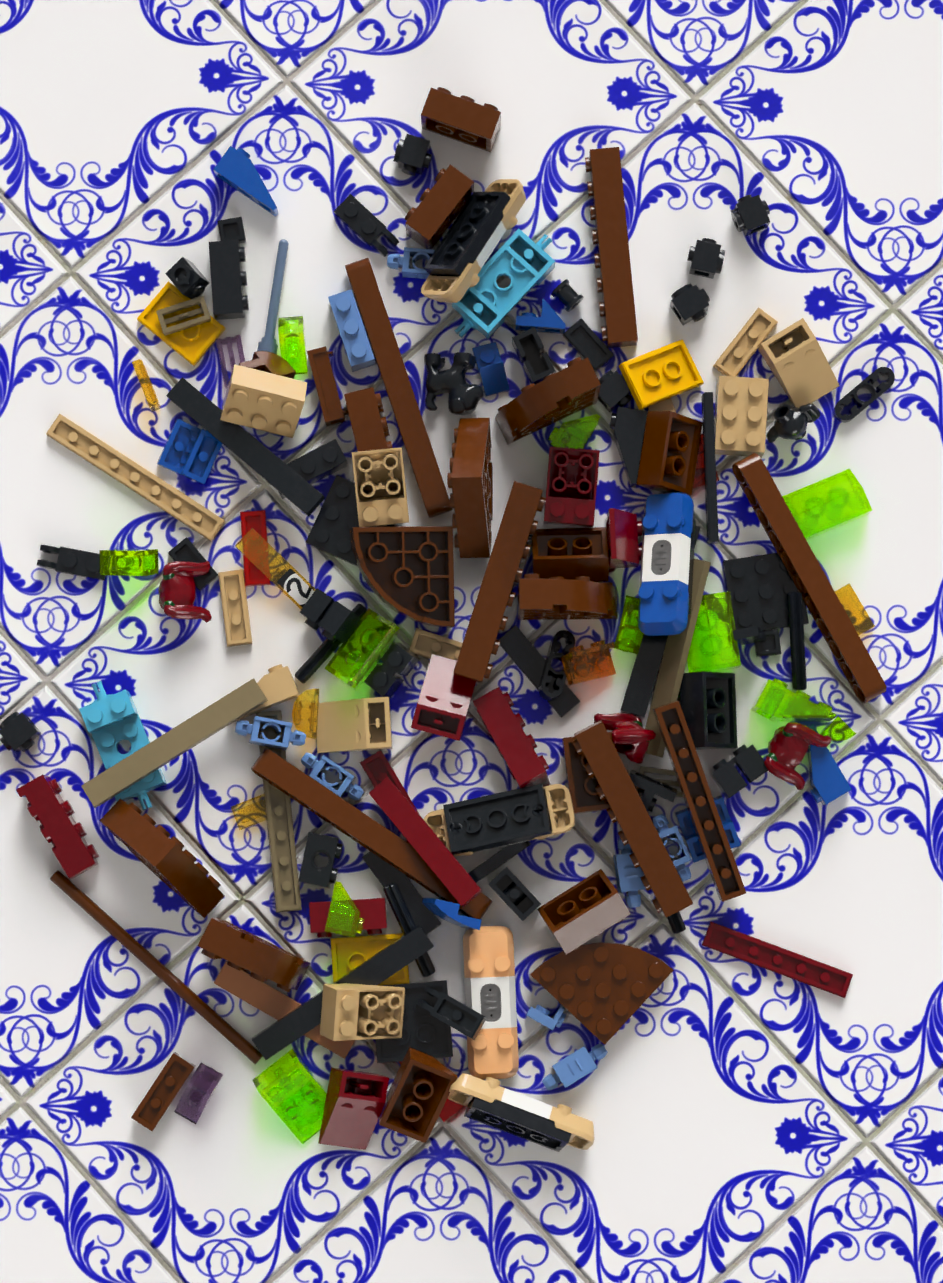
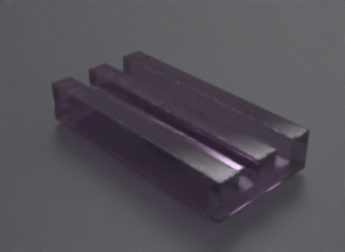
[216,335,245,389]

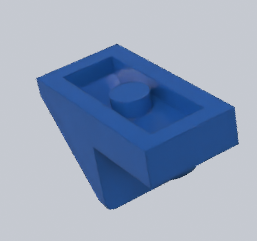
[515,299,566,334]
[472,342,510,397]

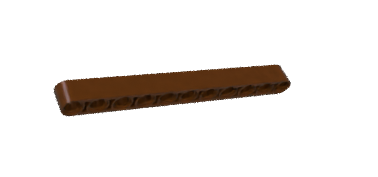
[345,258,453,518]
[732,453,886,704]
[251,748,493,920]

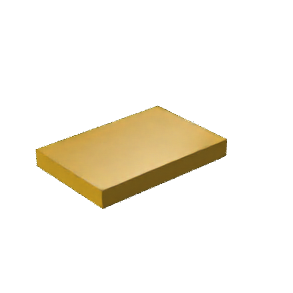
[137,281,226,366]
[618,339,704,410]
[330,933,410,986]

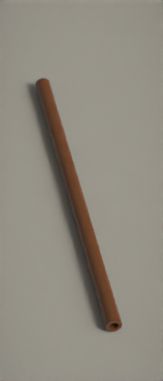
[50,870,263,1064]

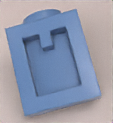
[526,1005,566,1030]

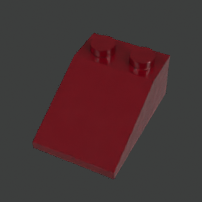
[606,508,642,568]

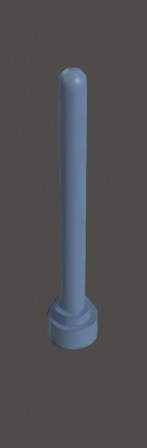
[257,239,288,354]

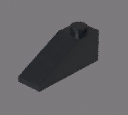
[610,407,648,488]

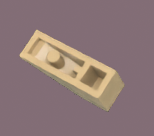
[234,664,300,722]

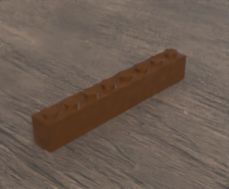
[585,147,638,348]
[453,481,546,683]
[652,701,746,902]
[572,720,693,917]

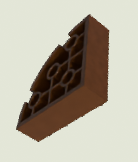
[495,357,601,445]
[447,418,493,558]
[350,526,455,628]
[518,574,618,620]
[99,798,225,918]
[198,918,310,993]
[530,942,674,1045]

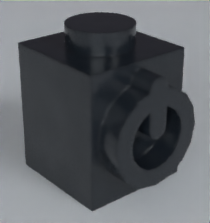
[393,134,432,176]
[730,195,770,237]
[687,238,725,279]
[165,257,209,299]
[670,283,710,326]
[598,370,632,412]
[0,712,41,752]

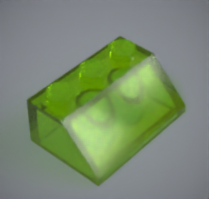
[782,469,872,540]
[687,591,741,673]
[324,608,400,692]

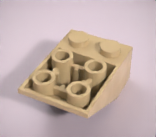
[758,318,840,408]
[352,447,409,527]
[315,697,393,753]
[320,983,405,1041]

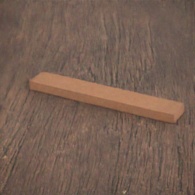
[214,961,356,1059]

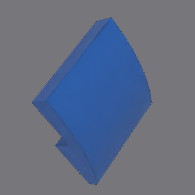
[157,419,222,484]
[674,795,741,863]
[422,898,482,930]

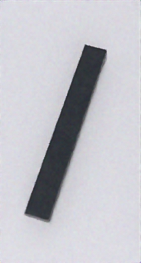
[166,377,325,516]
[620,526,701,718]
[252,925,434,1060]

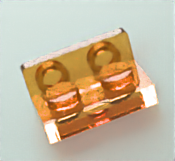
[561,640,616,686]

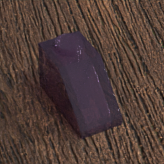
[174,1062,223,1124]

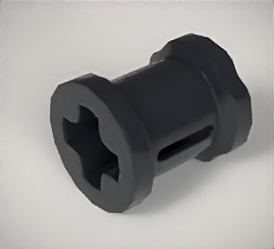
[551,279,584,312]

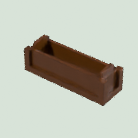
[307,346,349,427]
[131,1052,196,1131]

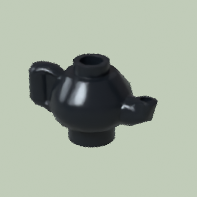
[766,403,820,443]

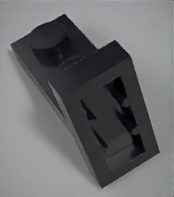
[629,769,677,812]

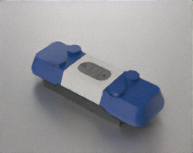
[638,493,696,636]

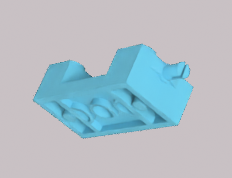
[452,228,555,339]
[79,681,167,811]

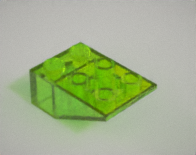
[750,678,836,722]
[252,1049,327,1144]

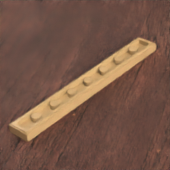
[46,414,226,542]

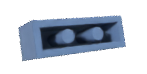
[328,289,376,372]

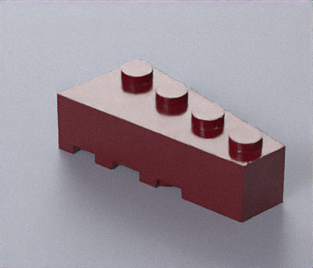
[473,687,550,788]
[16,774,99,879]

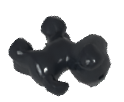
[424,352,484,415]

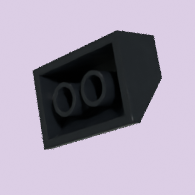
[680,671,738,750]

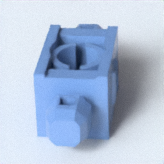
[387,247,435,279]
[235,716,306,750]
[301,753,364,801]
[652,814,692,882]
[613,838,646,908]
[542,1044,608,1090]

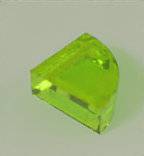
[820,716,856,741]

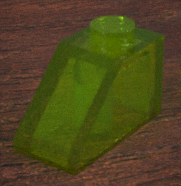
[278,316,308,375]
[548,414,601,449]
[99,549,159,576]
[614,595,643,654]
[325,881,364,938]

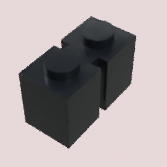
[512,327,556,385]
[300,588,362,645]
[364,642,420,698]
[710,744,768,799]

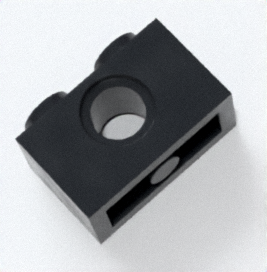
[299,832,343,888]
[488,867,541,921]

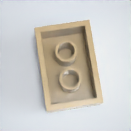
[220,364,307,438]
[714,376,769,457]

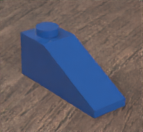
[213,146,278,217]
[808,725,852,806]

